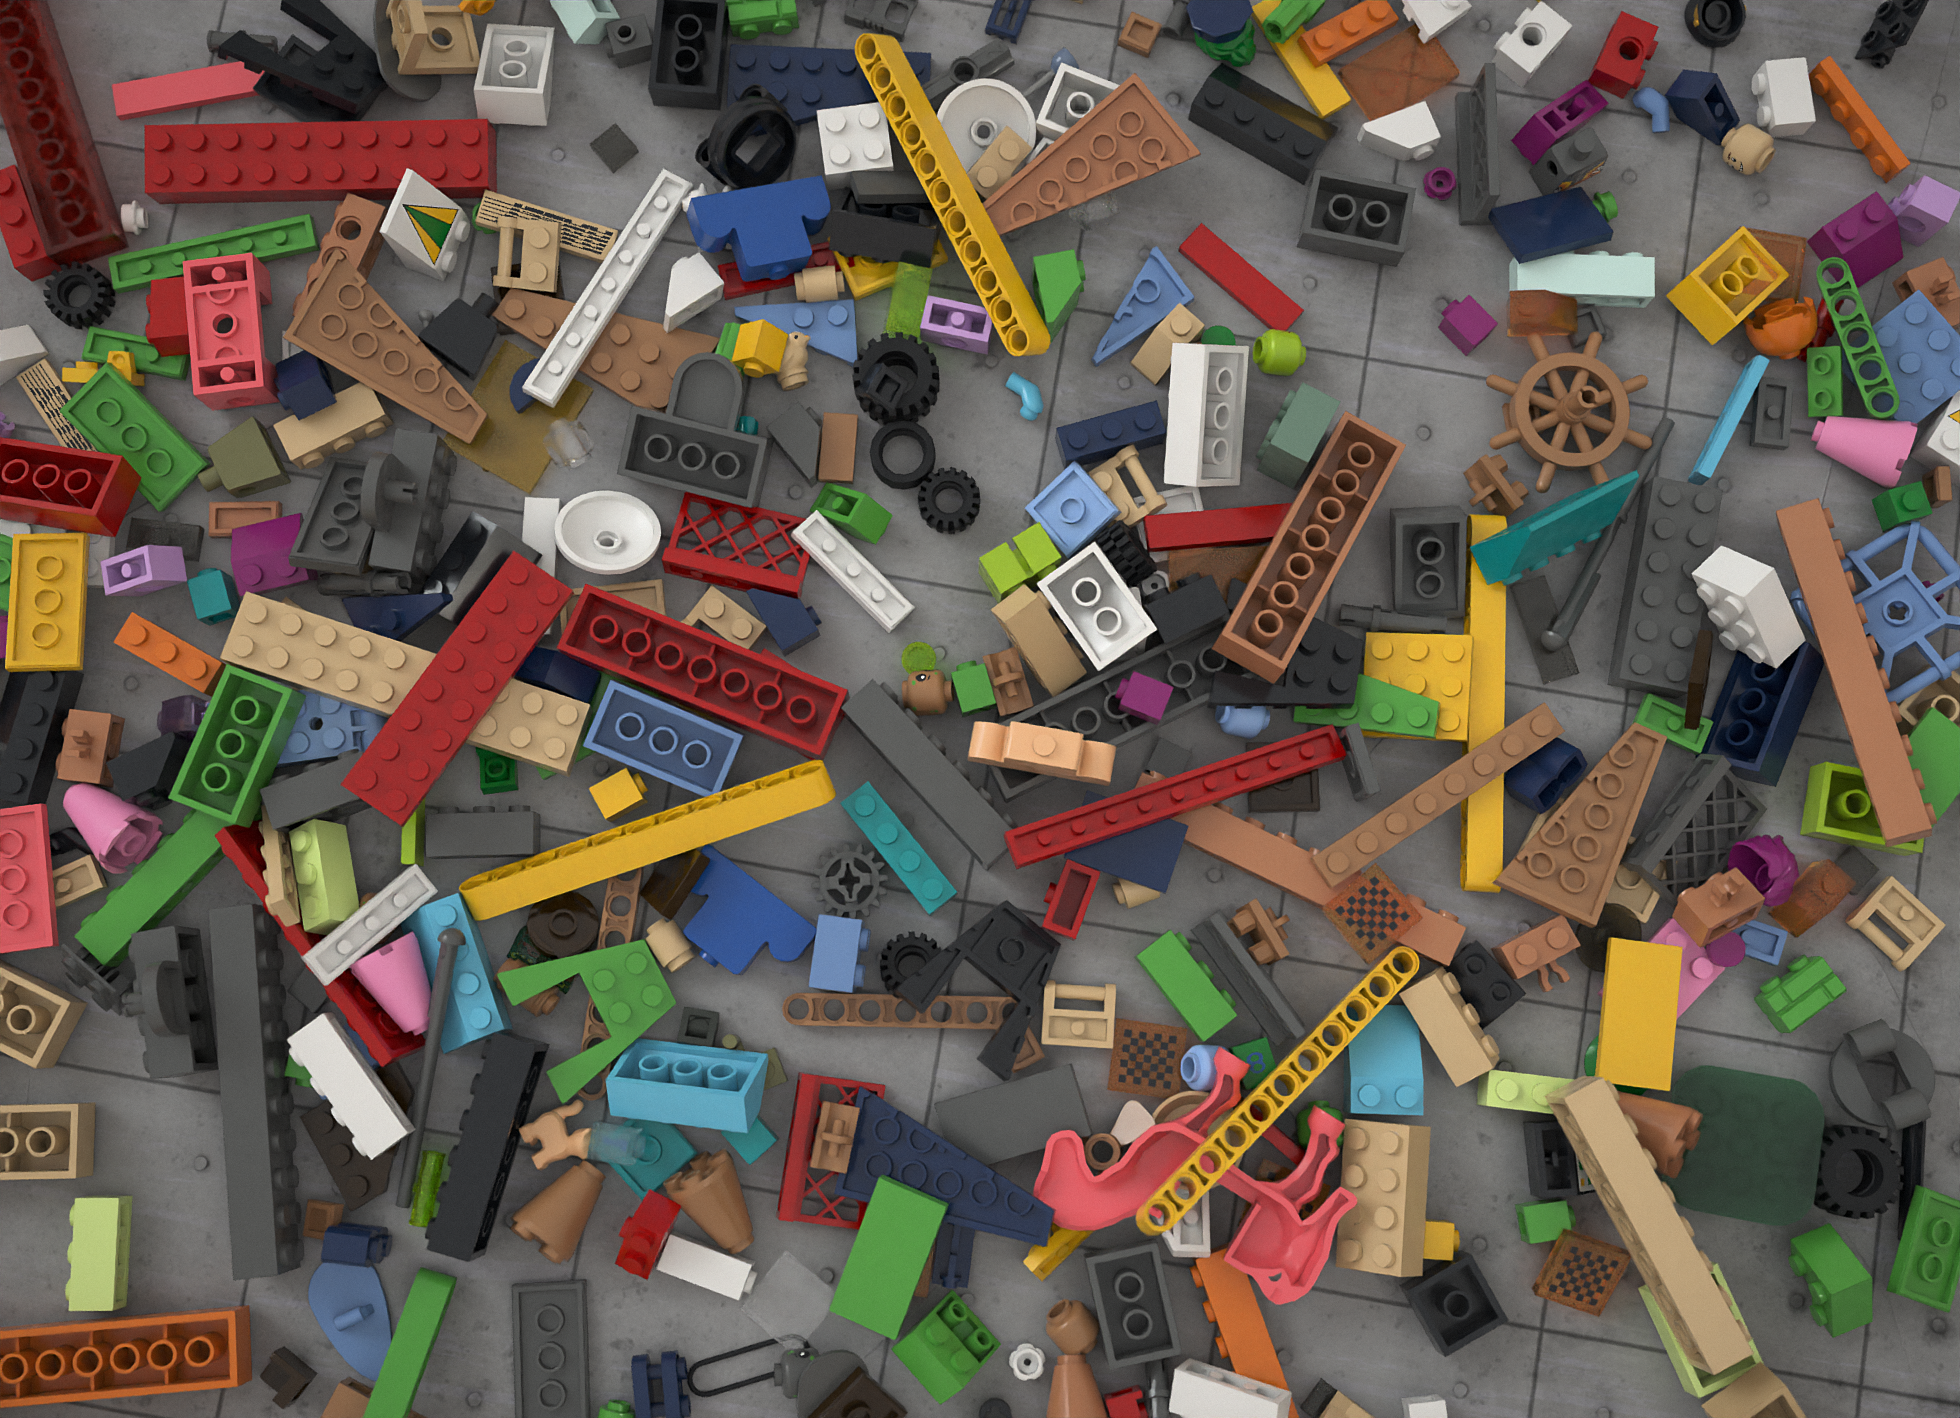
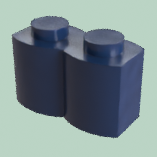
[1504,737,1588,814]
[321,1222,392,1268]

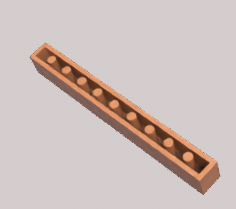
[1776,498,1937,848]
[1134,771,1466,967]

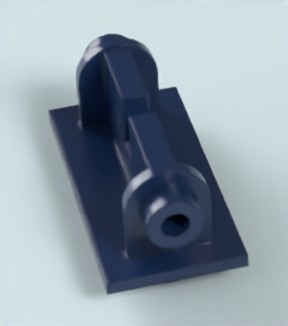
[932,1221,975,1289]

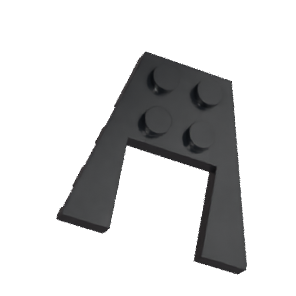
[218,0,389,114]
[1207,578,1363,709]
[893,900,1061,1081]

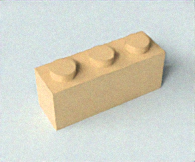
[273,382,394,469]
[991,584,1087,697]
[1399,966,1500,1087]

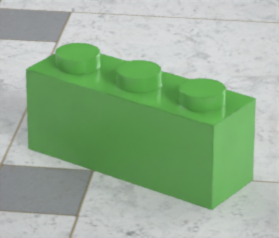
[1135,929,1238,1042]

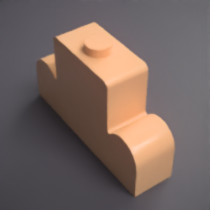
[968,721,1116,786]

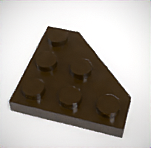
[300,1061,415,1211]

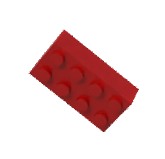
[0,437,142,537]

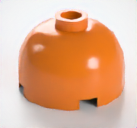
[1743,297,1818,360]

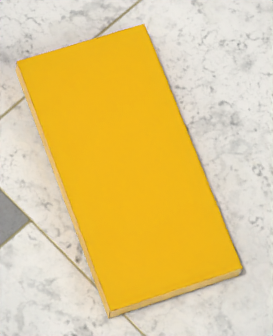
[5,533,90,672]
[1595,938,1683,1091]

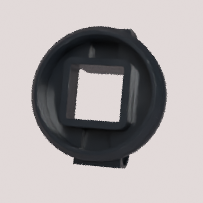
[695,84,797,190]

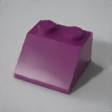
[1807,191,1904,289]
[231,513,319,596]

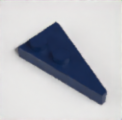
[342,593,454,642]

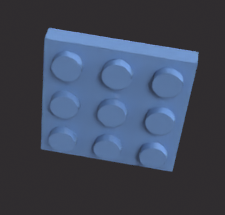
[1842,289,1960,423]

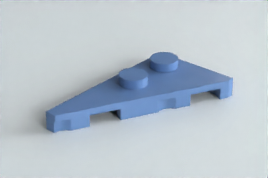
[1091,246,1195,367]
[735,299,858,367]

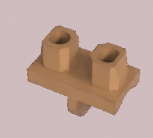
[1463,454,1529,518]
[982,647,1034,718]
[1227,898,1290,966]
[810,1101,860,1174]

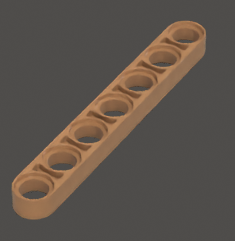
[578,866,644,1100]
[782,993,1017,1029]

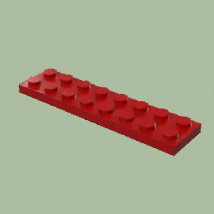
[340,551,574,827]
[214,820,426,1067]

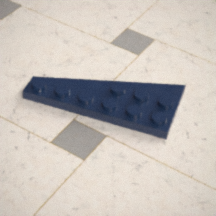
[726,44,932,137]
[834,1086,1055,1247]

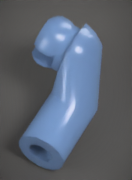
[1633,87,1670,133]

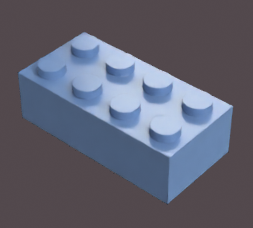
[583,679,745,797]

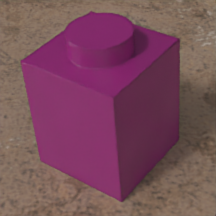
[1438,295,1498,356]
[1115,671,1174,725]

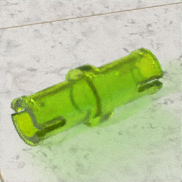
[408,1150,446,1228]

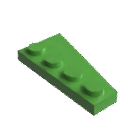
[1293,673,1440,739]

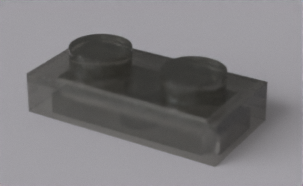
[125,517,205,562]

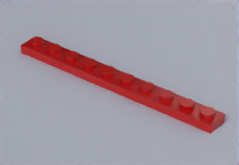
[1003,724,1347,869]

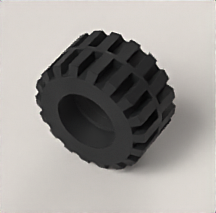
[852,332,940,425]
[1797,1124,1904,1219]

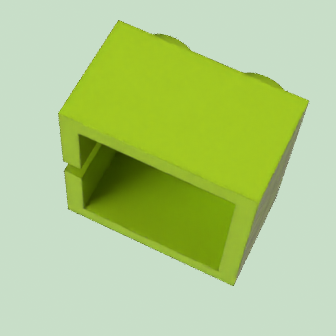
[979,522,1062,604]

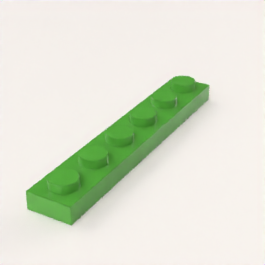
[108,213,320,294]

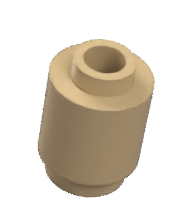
[794,265,845,303]
[1112,877,1161,909]
[645,918,695,973]

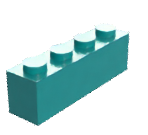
[840,781,958,917]

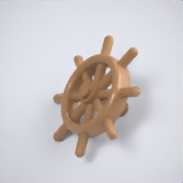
[1486,331,1652,493]

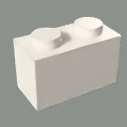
[1752,57,1816,138]

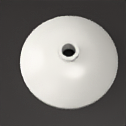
[937,78,1036,176]
[554,491,661,575]

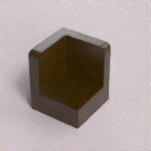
[260,1346,318,1409]

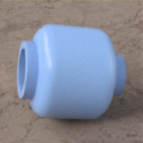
[1215,706,1270,739]
[1180,1044,1229,1092]

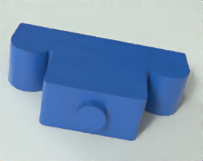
[686,175,831,281]
[683,844,817,975]

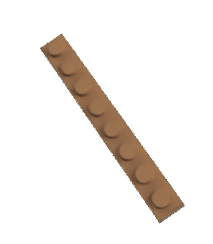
[1310,702,1565,888]

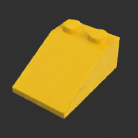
[1666,226,1789,345]

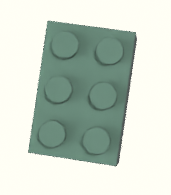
[1256,382,1340,489]

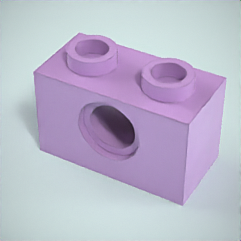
[1888,175,1960,247]
[920,295,994,355]
[100,545,187,597]

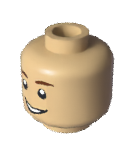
[1721,124,1776,175]

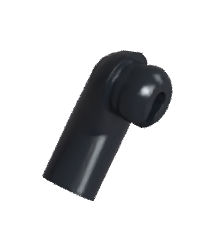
[49,827,94,856]

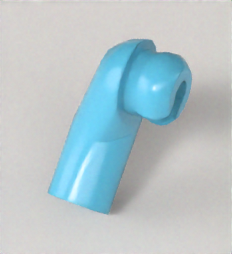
[1005,372,1044,421]

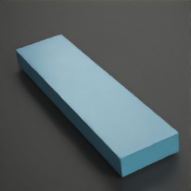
[1688,355,1770,485]

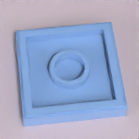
[1025,461,1122,559]

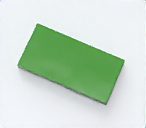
[59,362,211,512]
[829,1174,949,1340]

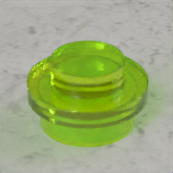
[901,642,936,674]

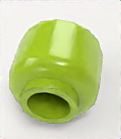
[1252,329,1306,376]

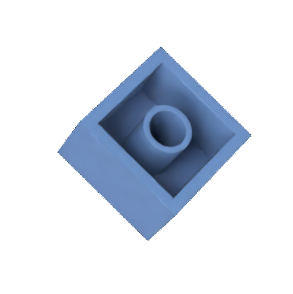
[809,914,871,994]

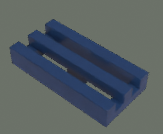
[985,0,1033,44]

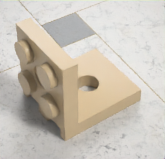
[386,0,480,75]

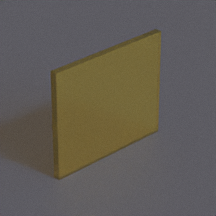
[443,340,594,495]

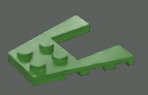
[497,939,676,1104]

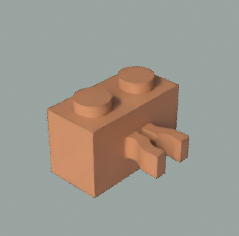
[1892,257,1960,330]
[56,709,125,788]
[1672,867,1765,948]
[1491,914,1581,992]

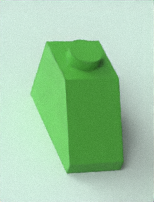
[809,482,893,545]

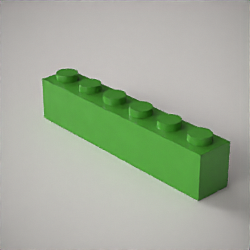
[74,803,262,967]

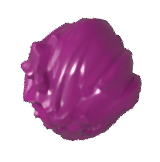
[1727,834,1799,907]

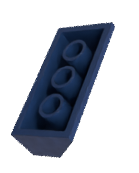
[1695,642,1824,787]

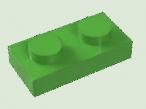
[1632,693,1713,755]

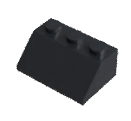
[829,186,942,269]
[418,511,542,626]

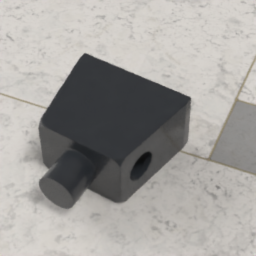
[418,293,499,382]

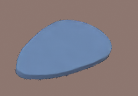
[308,1263,392,1381]

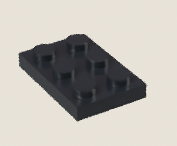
[253,34,379,122]

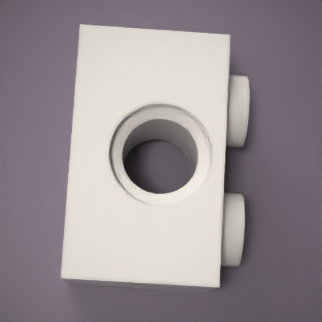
[1491,1,1573,88]

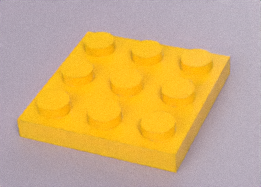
[1362,632,1474,742]

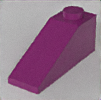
[1511,79,1609,165]

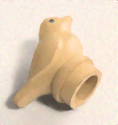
[772,331,811,391]

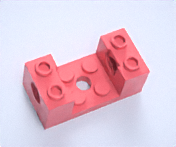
[183,253,280,411]

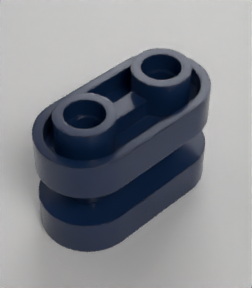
[632,1350,691,1418]

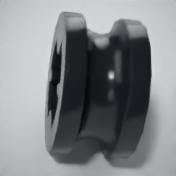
[979,1398,1012,1418]

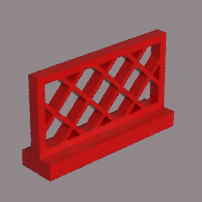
[662,491,811,600]
[776,1072,886,1230]

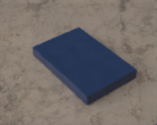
[1488,186,1614,264]
[1064,790,1189,894]

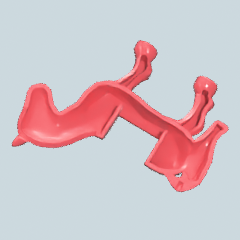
[1033,1046,1357,1305]

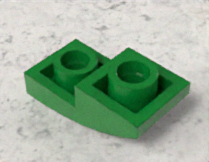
[476,747,519,795]

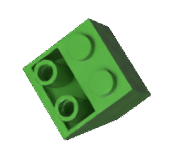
[891,1289,1001,1405]

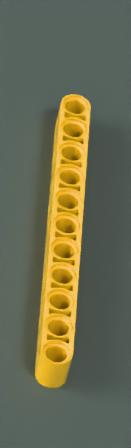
[855,33,1050,356]
[1460,514,1507,893]
[459,760,837,921]
[1136,946,1420,1236]

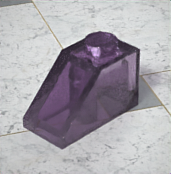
[157,695,210,739]

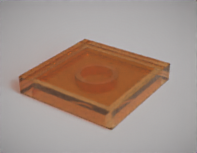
[1736,226,1807,304]

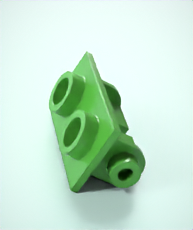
[1807,346,1843,417]

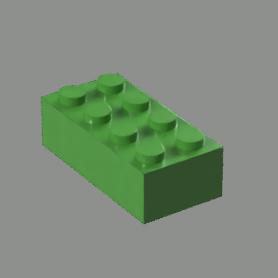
[168,664,306,828]

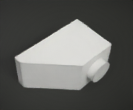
[1357,101,1441,162]
[663,252,724,333]
[0,325,49,386]

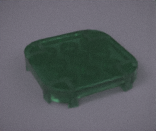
[1662,1065,1825,1226]

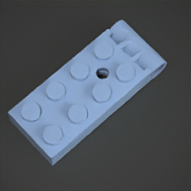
[207,690,388,768]

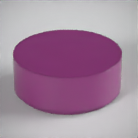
[1706,932,1746,967]

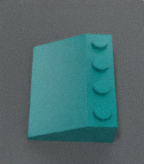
[1470,470,1639,586]

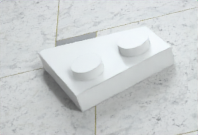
[1151,1188,1210,1257]

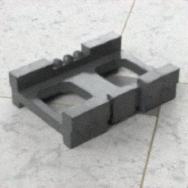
[844,0,918,43]

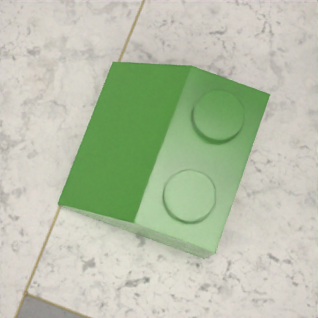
[1031,249,1086,343]

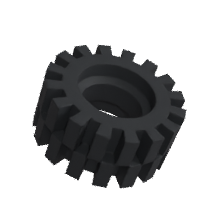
[43,262,116,330]
[918,467,980,534]
[1097,520,1157,587]
[880,932,942,999]

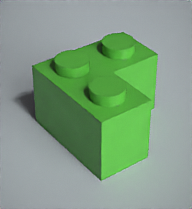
[1788,1223,1873,1338]

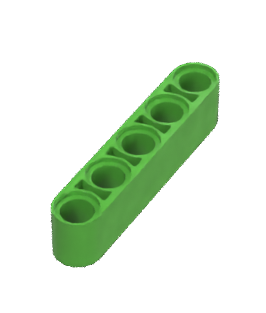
[1816,257,1900,420]
[363,1267,457,1418]

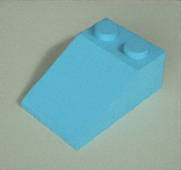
[1343,1005,1423,1115]

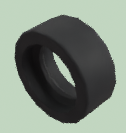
[870,420,936,490]

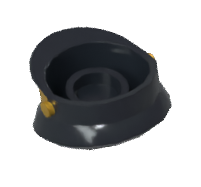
[1684,0,1746,48]

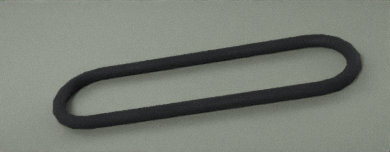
[687,1333,810,1397]

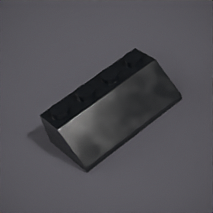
[1188,63,1338,185]
[0,670,84,805]

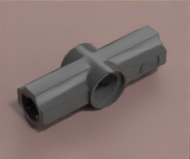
[921,37,1014,114]

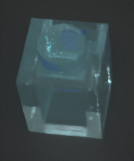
[587,1120,646,1166]

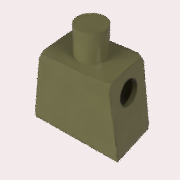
[198,416,291,498]

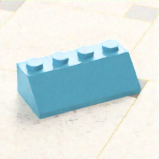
[400,893,513,1054]
[606,1038,769,1133]

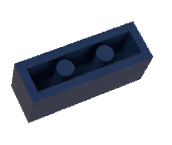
[1055,400,1166,470]

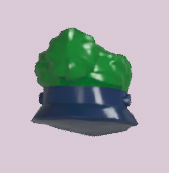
[1186,0,1257,67]

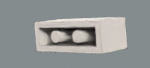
[1169,1358,1292,1418]

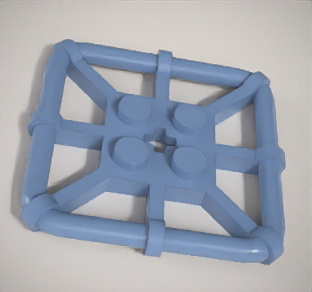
[1790,520,1960,704]

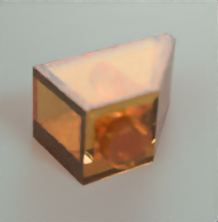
[1507,290,1578,337]
[1768,859,1856,938]

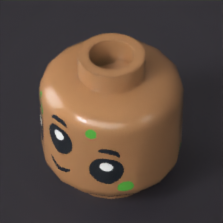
[902,669,954,716]

